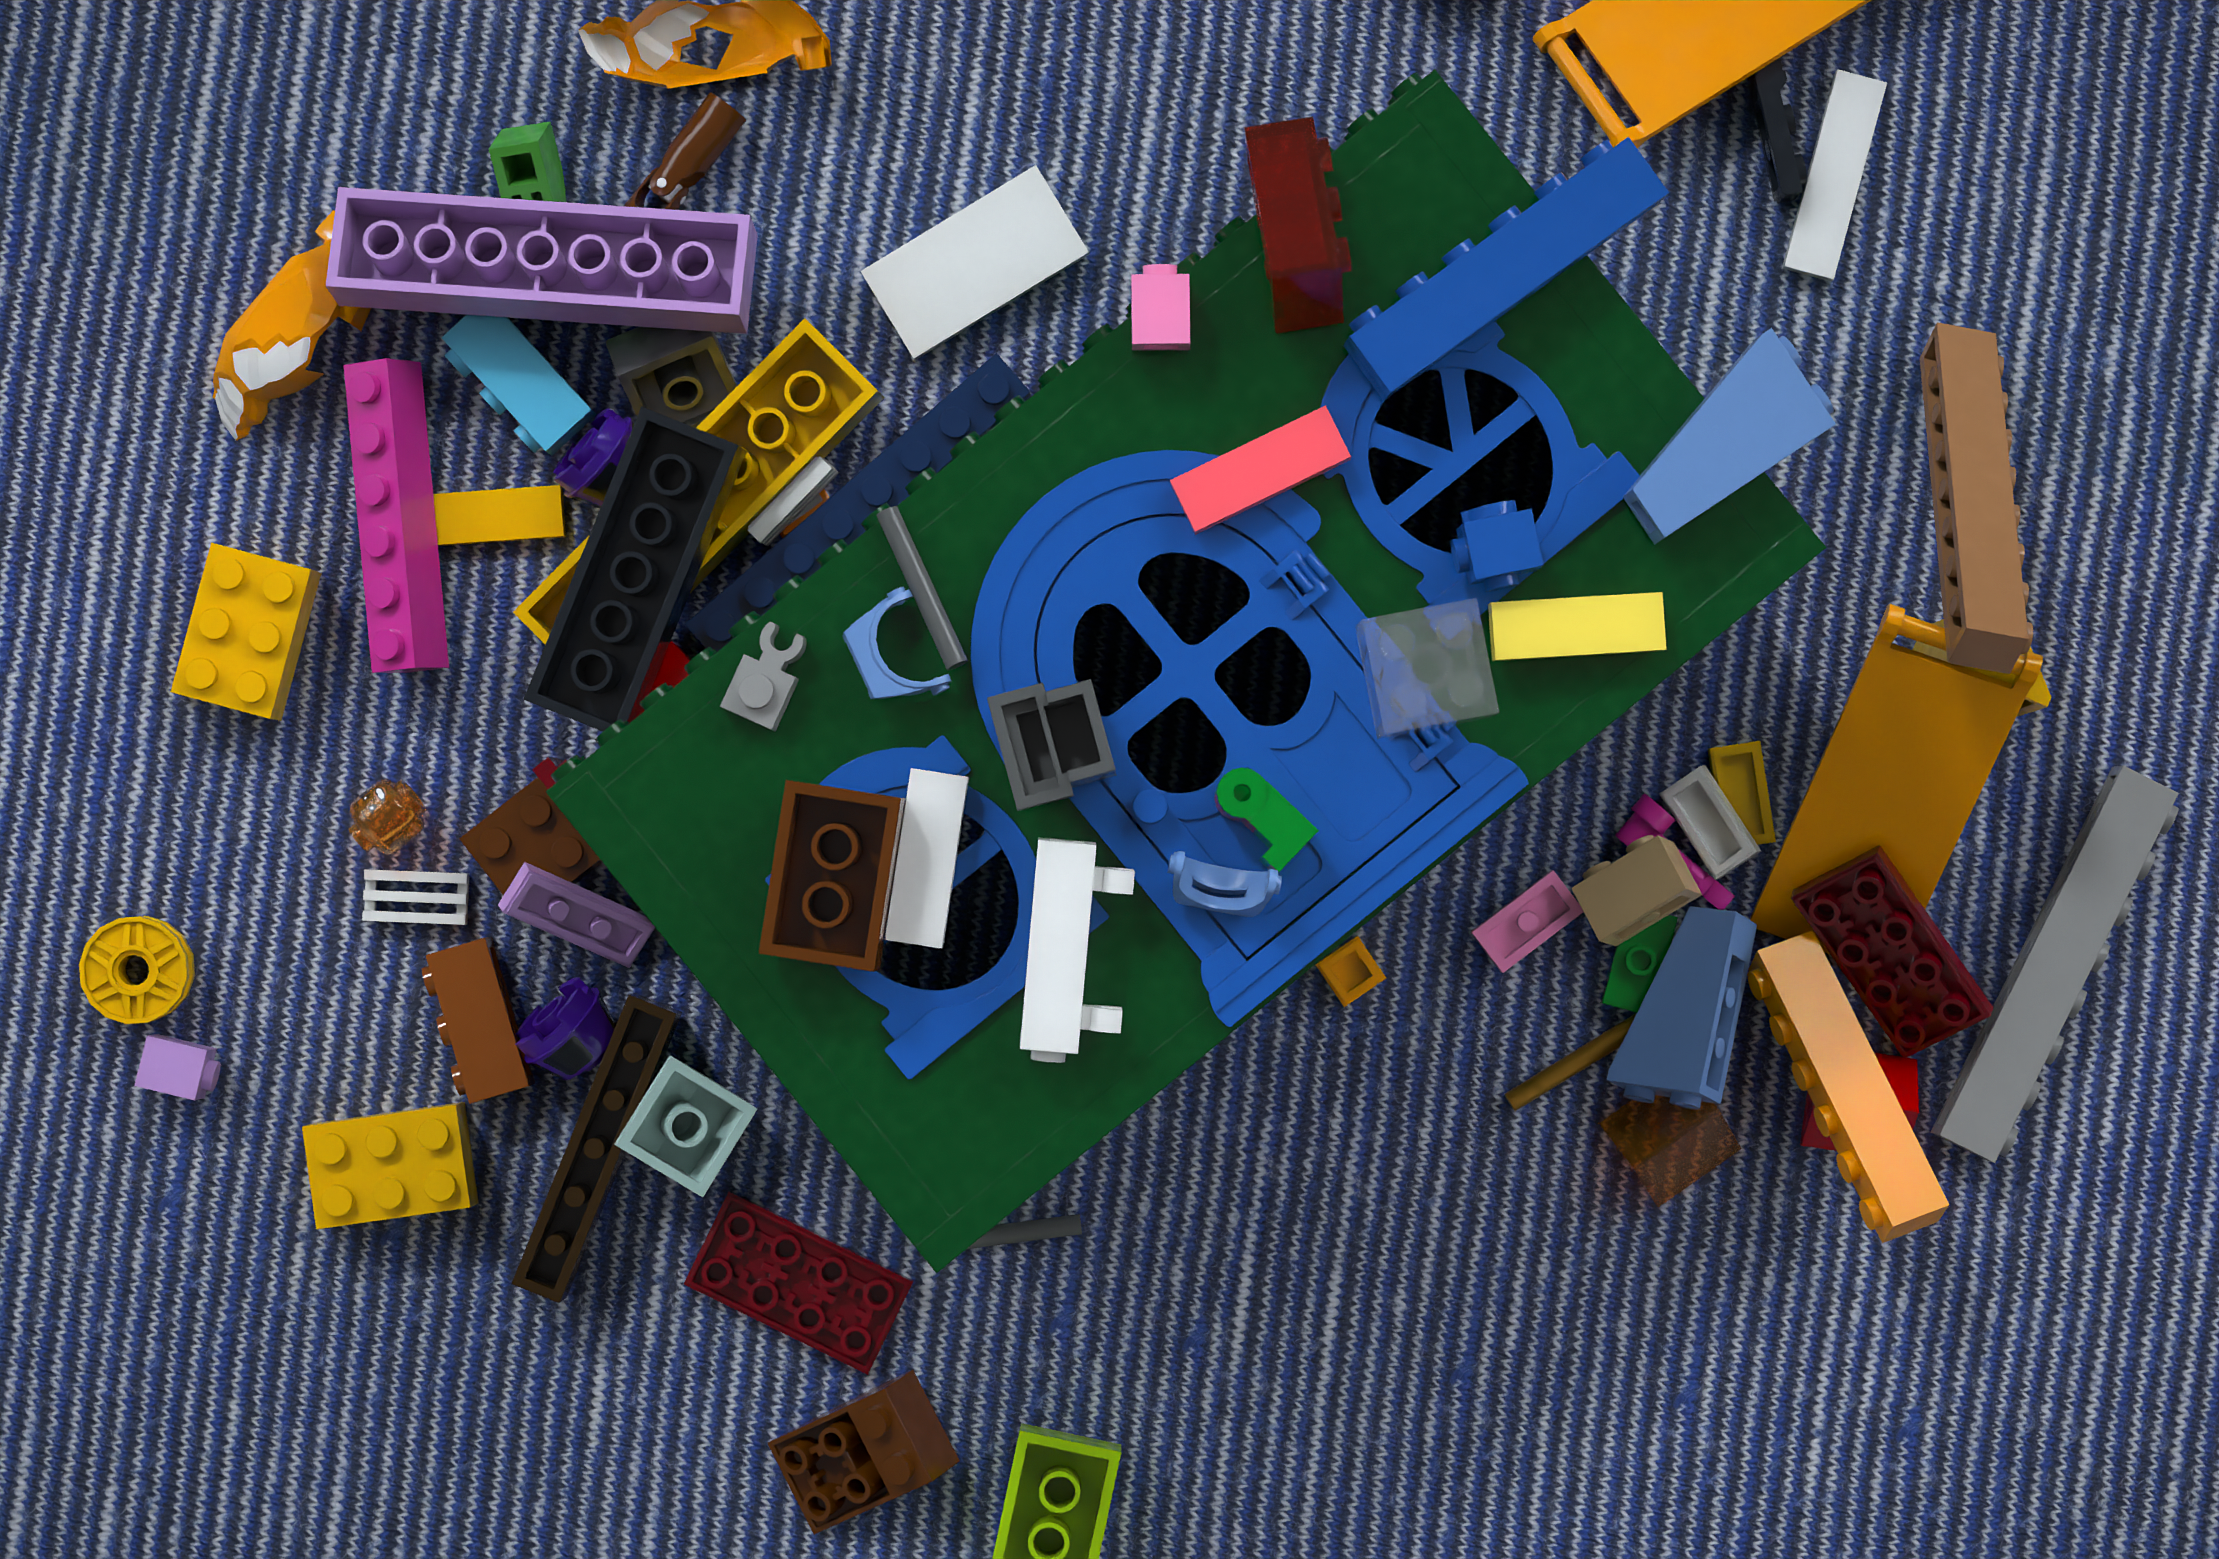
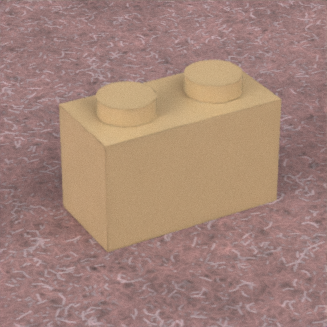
[1571,835,1702,946]

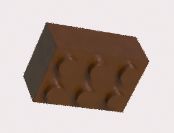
[759,780,906,972]

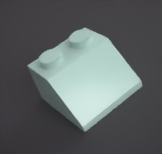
[615,1055,757,1197]

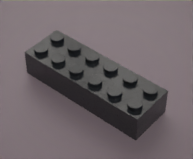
[523,406,747,732]

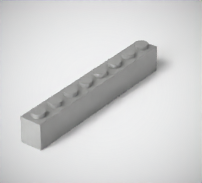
[1931,765,2179,1163]

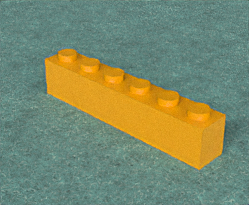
[1747,930,1949,1243]

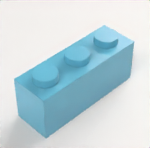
[442,315,597,456]

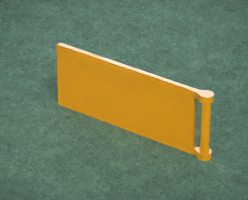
[1532,0,1872,149]
[1750,604,2043,954]

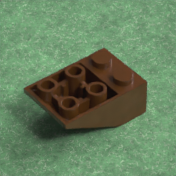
[767,1370,960,1534]

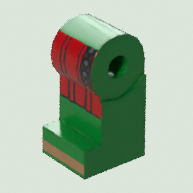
[1214,767,1319,873]

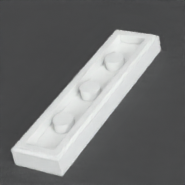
[1782,69,1887,282]

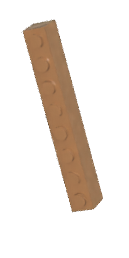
[1920,322,2033,674]

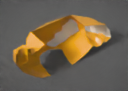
[578,0,832,89]
[213,210,371,441]

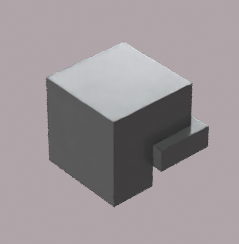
[987,679,1117,811]

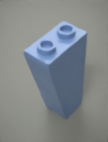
[1623,328,1836,545]
[1607,906,1757,1109]

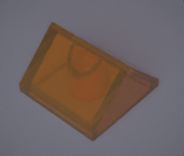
[1598,1095,1742,1207]

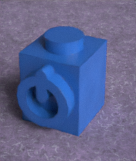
[1450,500,1544,592]

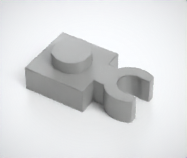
[720,622,807,732]

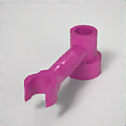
[1615,793,1735,910]

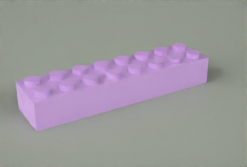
[326,187,758,334]

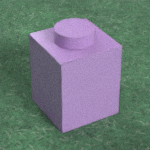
[134,1034,221,1101]

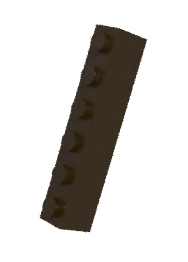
[511,993,682,1303]

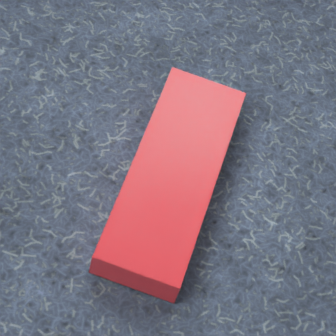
[1170,405,1351,535]

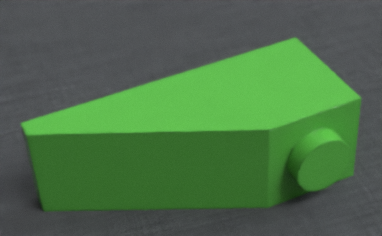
[489,121,567,202]

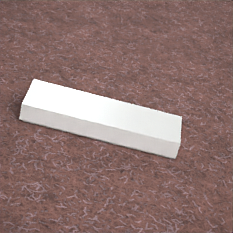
[885,768,969,949]

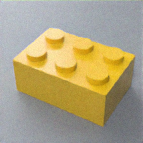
[170,543,322,721]
[302,1102,479,1229]

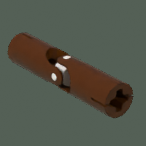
[624,92,746,210]

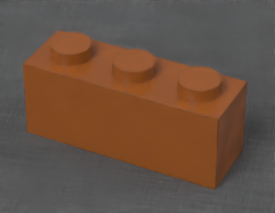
[422,937,535,1104]

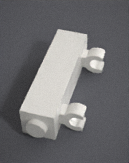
[1020,837,1135,1063]

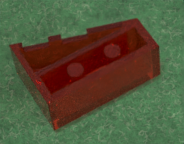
[1244,116,1352,333]

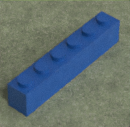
[1343,137,1669,401]

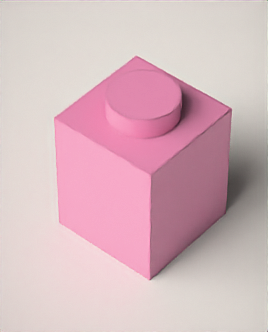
[1131,264,1190,350]

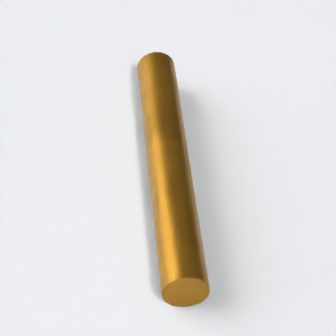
[1504,1014,1636,1111]

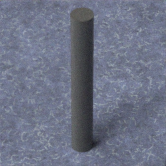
[876,506,968,671]
[967,1214,1082,1249]

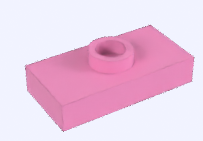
[1470,870,1583,973]

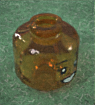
[348,779,427,855]

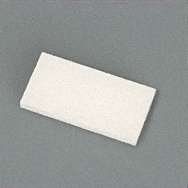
[861,165,1089,361]

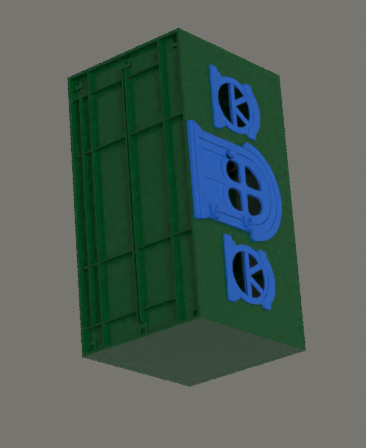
[546,69,1827,1273]

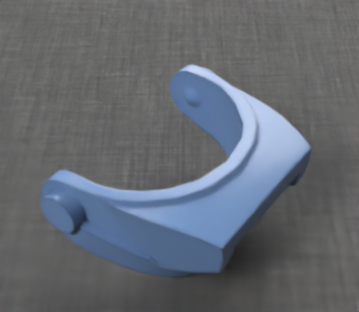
[842,587,952,699]
[1167,851,1282,917]

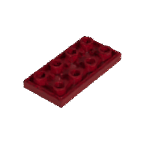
[1790,845,1994,1059]
[684,1191,914,1375]

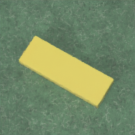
[1488,592,1666,661]

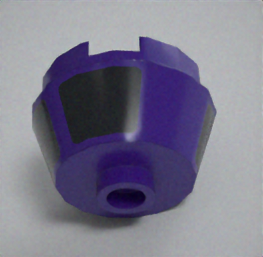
[553,408,634,509]
[515,977,616,1080]

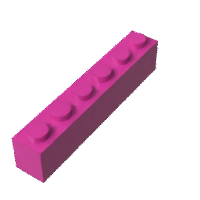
[343,358,449,673]

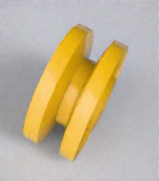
[79,916,195,1024]

